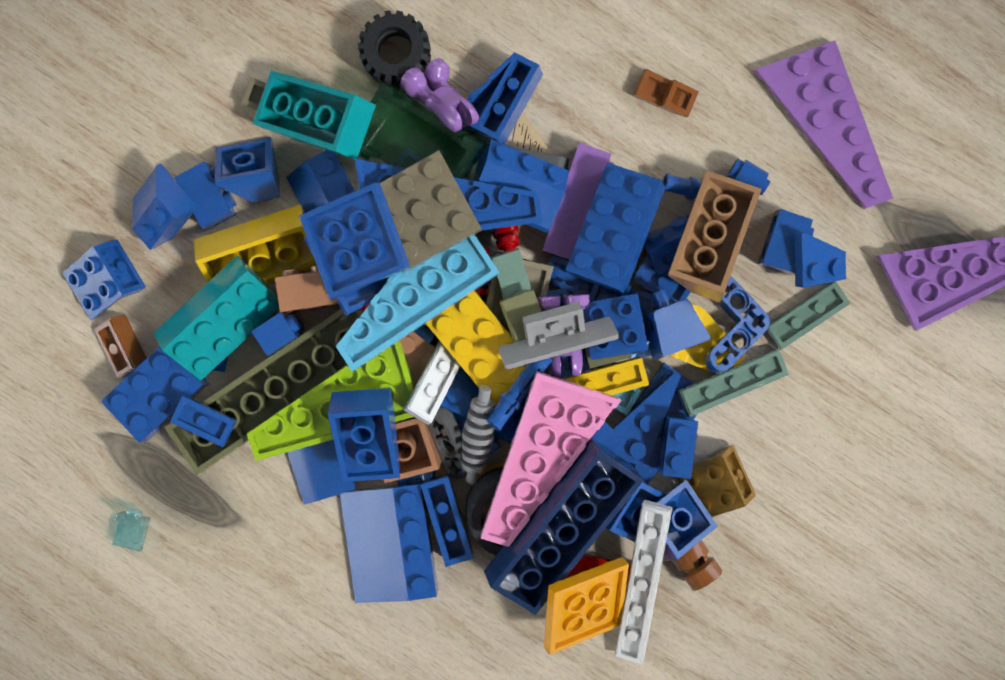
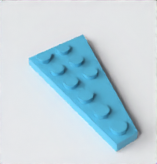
[336,235,500,371]

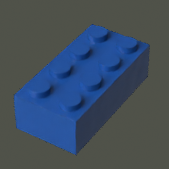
[565,162,666,295]

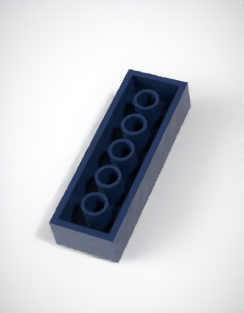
[484,437,644,615]

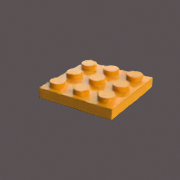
[544,557,629,655]

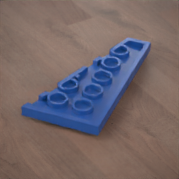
[355,159,543,231]

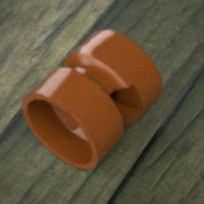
[672,540,722,591]

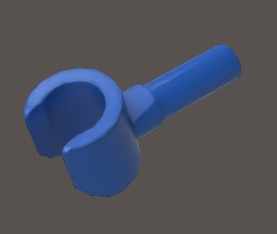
[397,471,435,484]

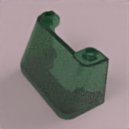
[358,83,488,179]

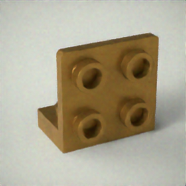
[677,445,756,517]

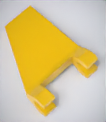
[668,303,745,374]

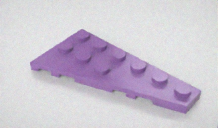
[754,40,893,209]
[876,236,1005,330]

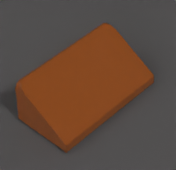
[94,314,147,379]

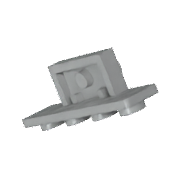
[498,302,619,369]

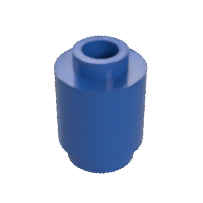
[726,158,771,195]

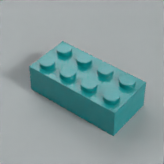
[252,70,376,160]
[154,256,279,381]

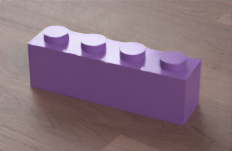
[542,143,614,261]

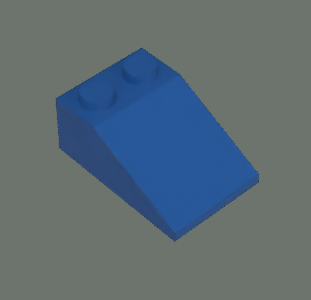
[328,388,400,482]

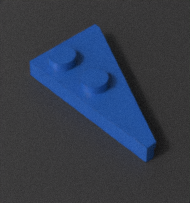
[602,373,681,468]

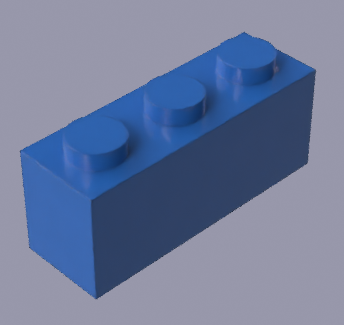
[421,473,474,567]

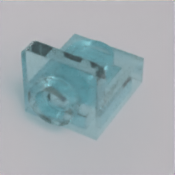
[112,508,150,552]

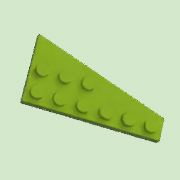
[247,340,415,461]

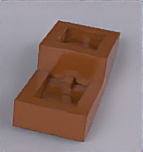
[632,69,699,118]

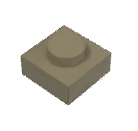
[241,77,266,111]

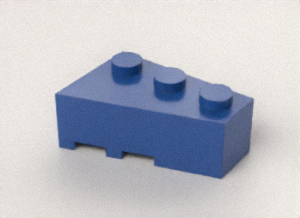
[462,52,543,145]

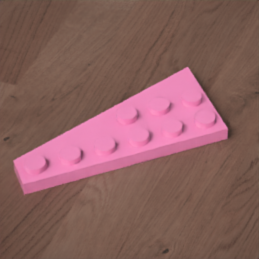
[481,371,621,547]

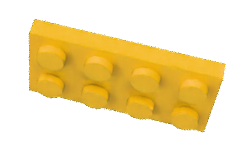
[426,291,527,407]

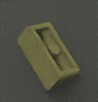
[499,289,542,342]

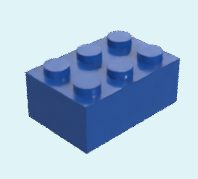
[101,347,210,443]

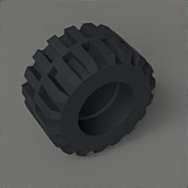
[358,10,431,88]

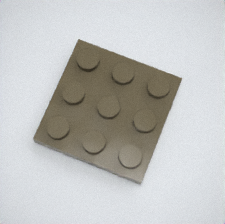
[380,151,482,273]

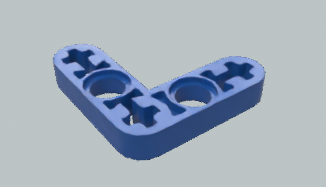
[705,276,770,373]

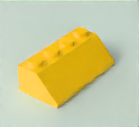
[194,204,317,284]

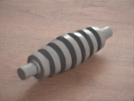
[462,385,495,484]

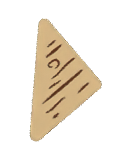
[512,112,551,154]

